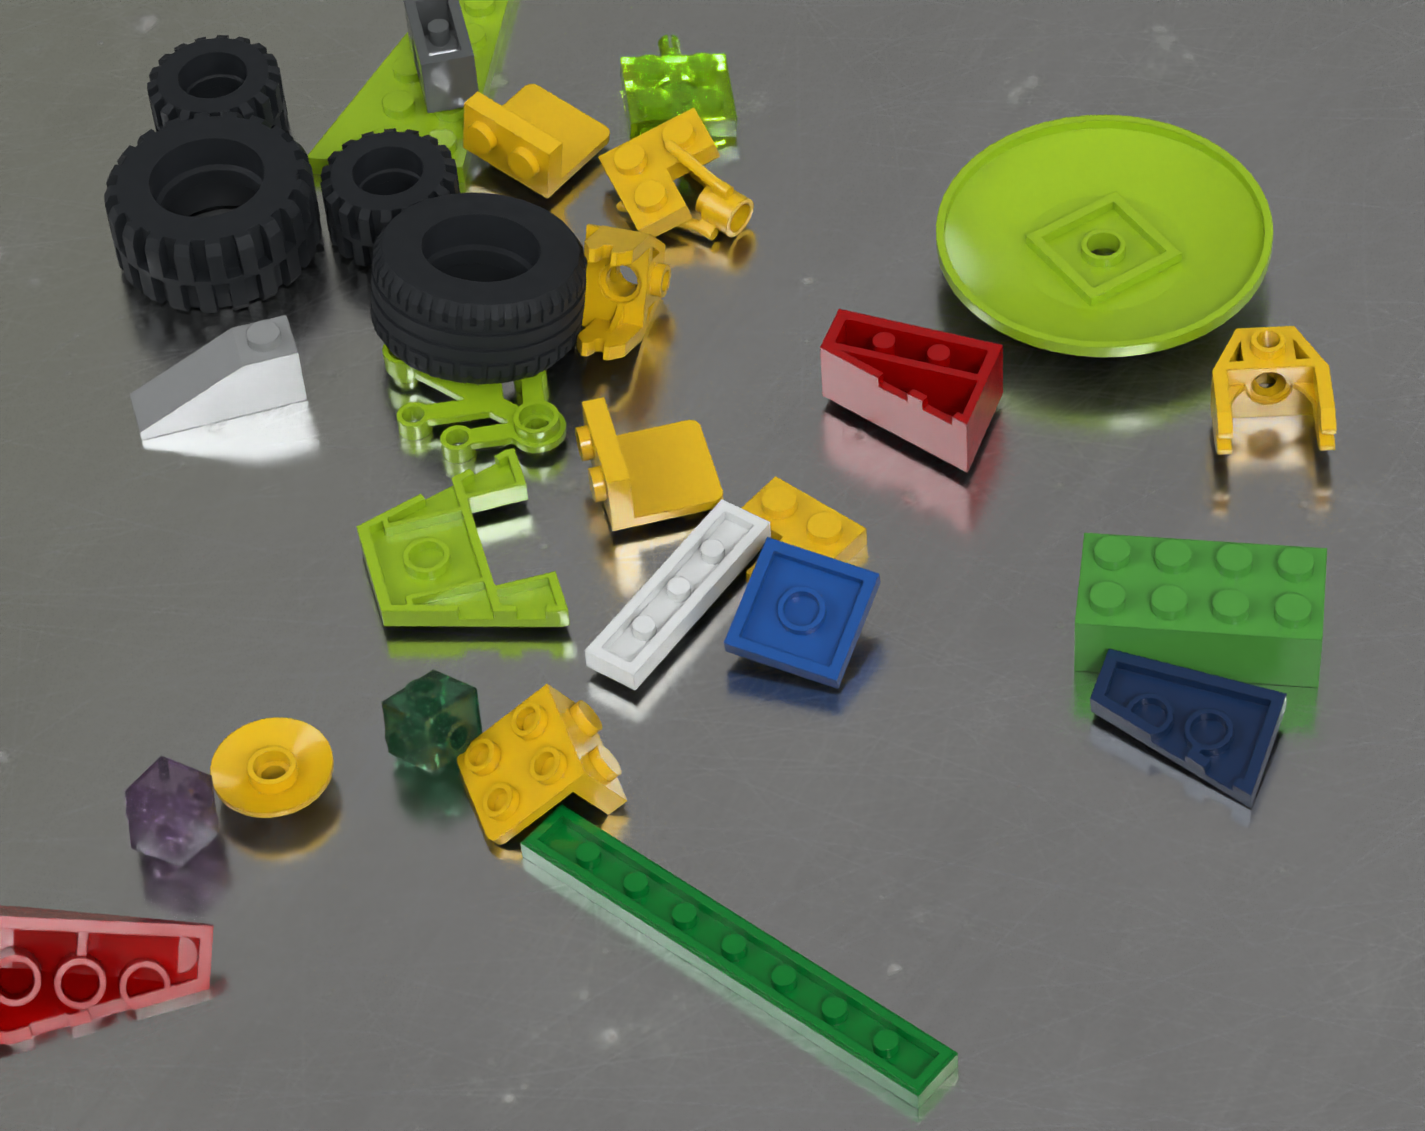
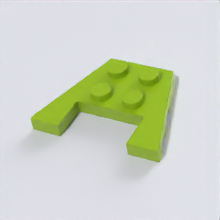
[356,448,570,627]

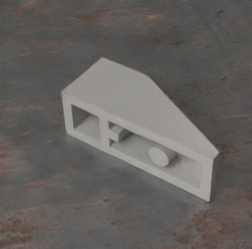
[130,315,307,440]

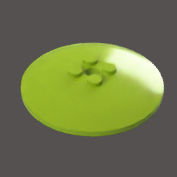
[936,115,1273,357]

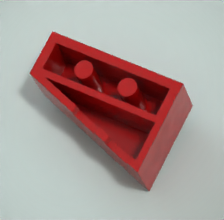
[820,309,1003,473]

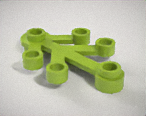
[382,344,567,464]

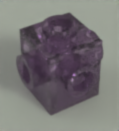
[125,756,219,867]

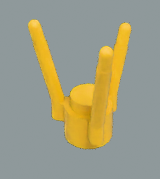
[616,140,754,241]

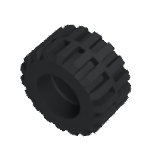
[147,35,288,132]
[320,128,460,267]

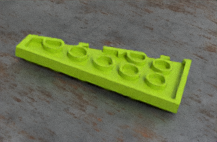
[308,0,514,183]

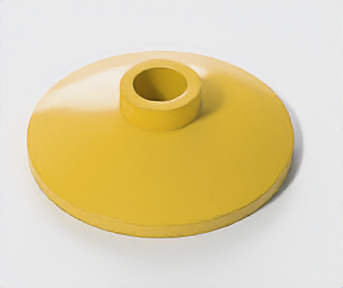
[210,717,334,818]

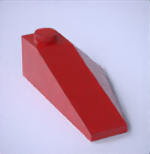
[0,905,214,1045]

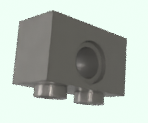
[403,0,479,113]

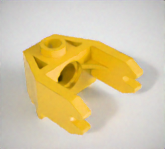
[577,224,671,361]
[1210,326,1337,455]

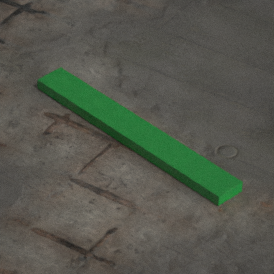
[520,804,958,1109]

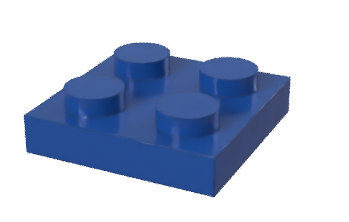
[724,537,881,689]

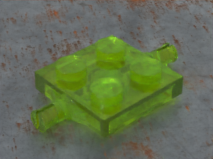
[620,35,738,140]

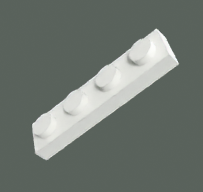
[584,499,771,690]

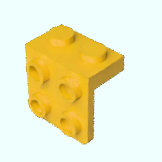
[463,84,610,199]
[575,397,724,531]
[457,684,627,845]

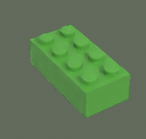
[1074,533,1327,688]

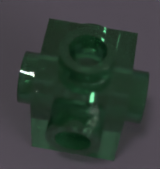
[381,669,482,773]

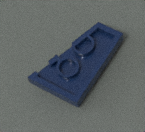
[1090,649,1287,808]

